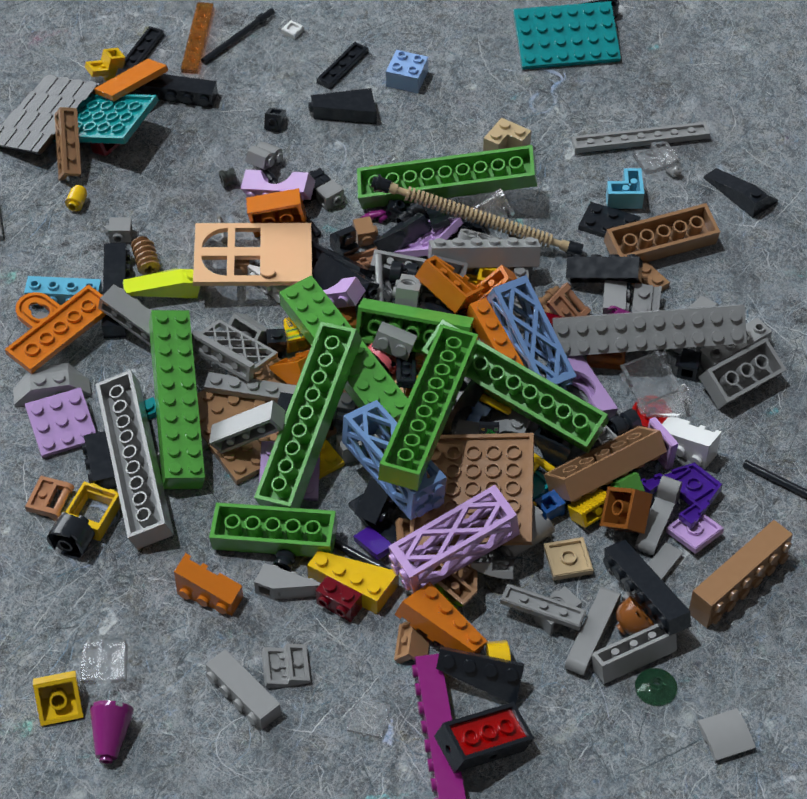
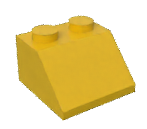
[33,670,83,726]

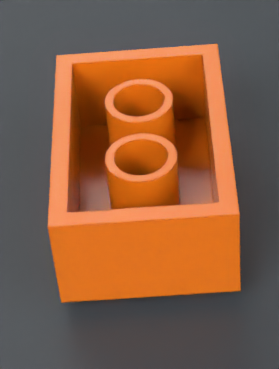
[246,188,307,237]

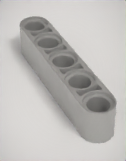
[564,587,621,676]

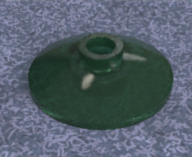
[635,668,677,706]

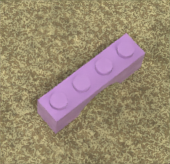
[241,170,315,200]
[323,277,366,308]
[567,355,618,418]

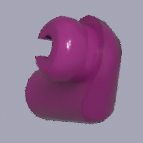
[360,210,388,222]

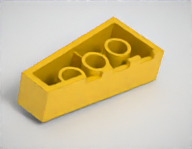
[307,550,399,614]

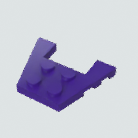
[641,463,722,529]

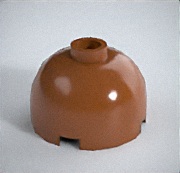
[616,596,655,636]

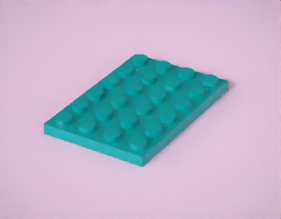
[513,1,621,70]
[54,94,159,144]

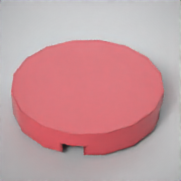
[368,343,396,375]

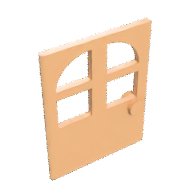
[193,223,312,287]

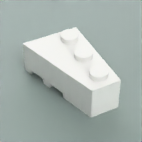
[662,415,722,470]

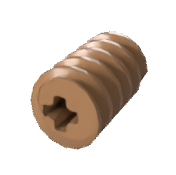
[131,236,160,275]

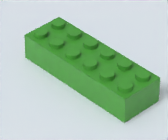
[356,298,474,353]
[209,502,338,557]

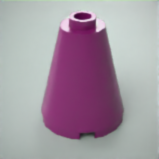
[90,700,134,764]

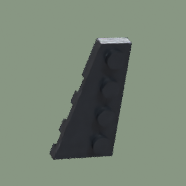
[436,646,524,705]

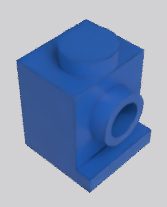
[534,489,566,520]

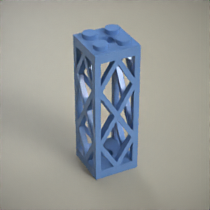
[487,275,576,391]
[342,400,447,520]

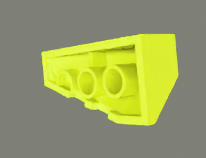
[123,268,201,298]

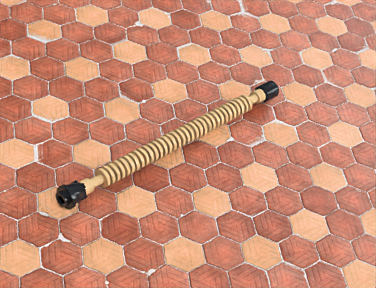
[371,174,584,256]

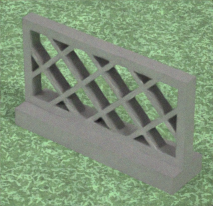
[191,319,278,382]

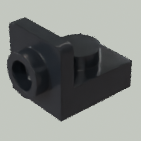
[264,108,286,132]

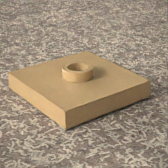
[544,537,593,581]

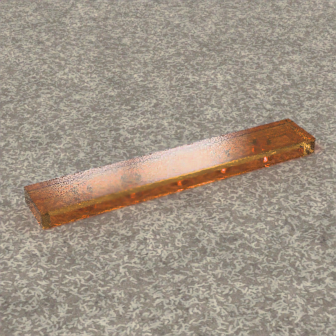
[181,2,214,74]

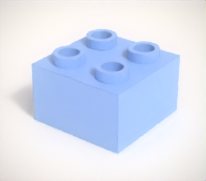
[386,50,428,93]

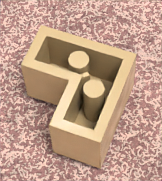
[483,118,531,151]

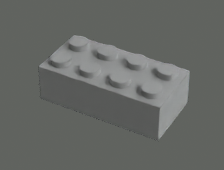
[699,337,787,409]

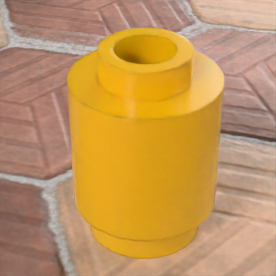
[65,185,87,211]

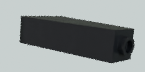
[308,88,377,124]
[312,252,380,299]

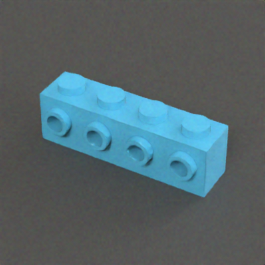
[24,276,103,305]

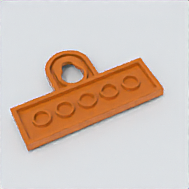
[5,284,107,374]

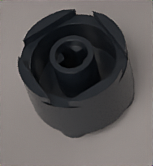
[47,512,95,559]

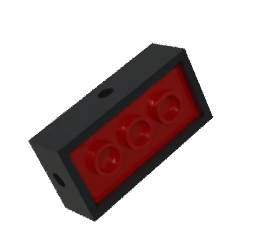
[434,702,534,773]

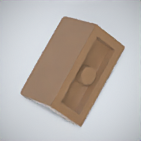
[394,621,430,664]

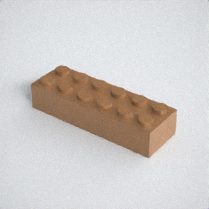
[604,203,720,262]
[544,426,667,502]
[689,520,793,628]

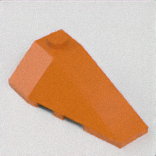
[269,347,311,385]

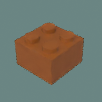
[600,487,653,534]

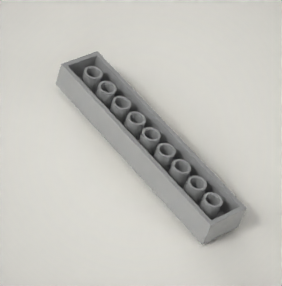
[552,304,747,356]
[96,370,174,550]

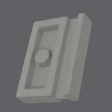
[632,283,662,312]

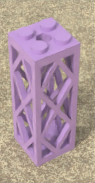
[388,485,520,594]

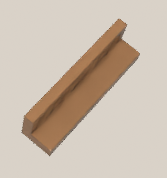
[54,107,81,181]

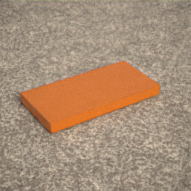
[94,59,168,101]

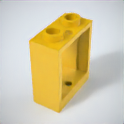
[65,482,121,541]

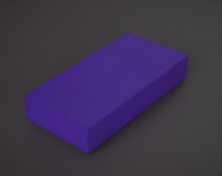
[353,526,391,560]

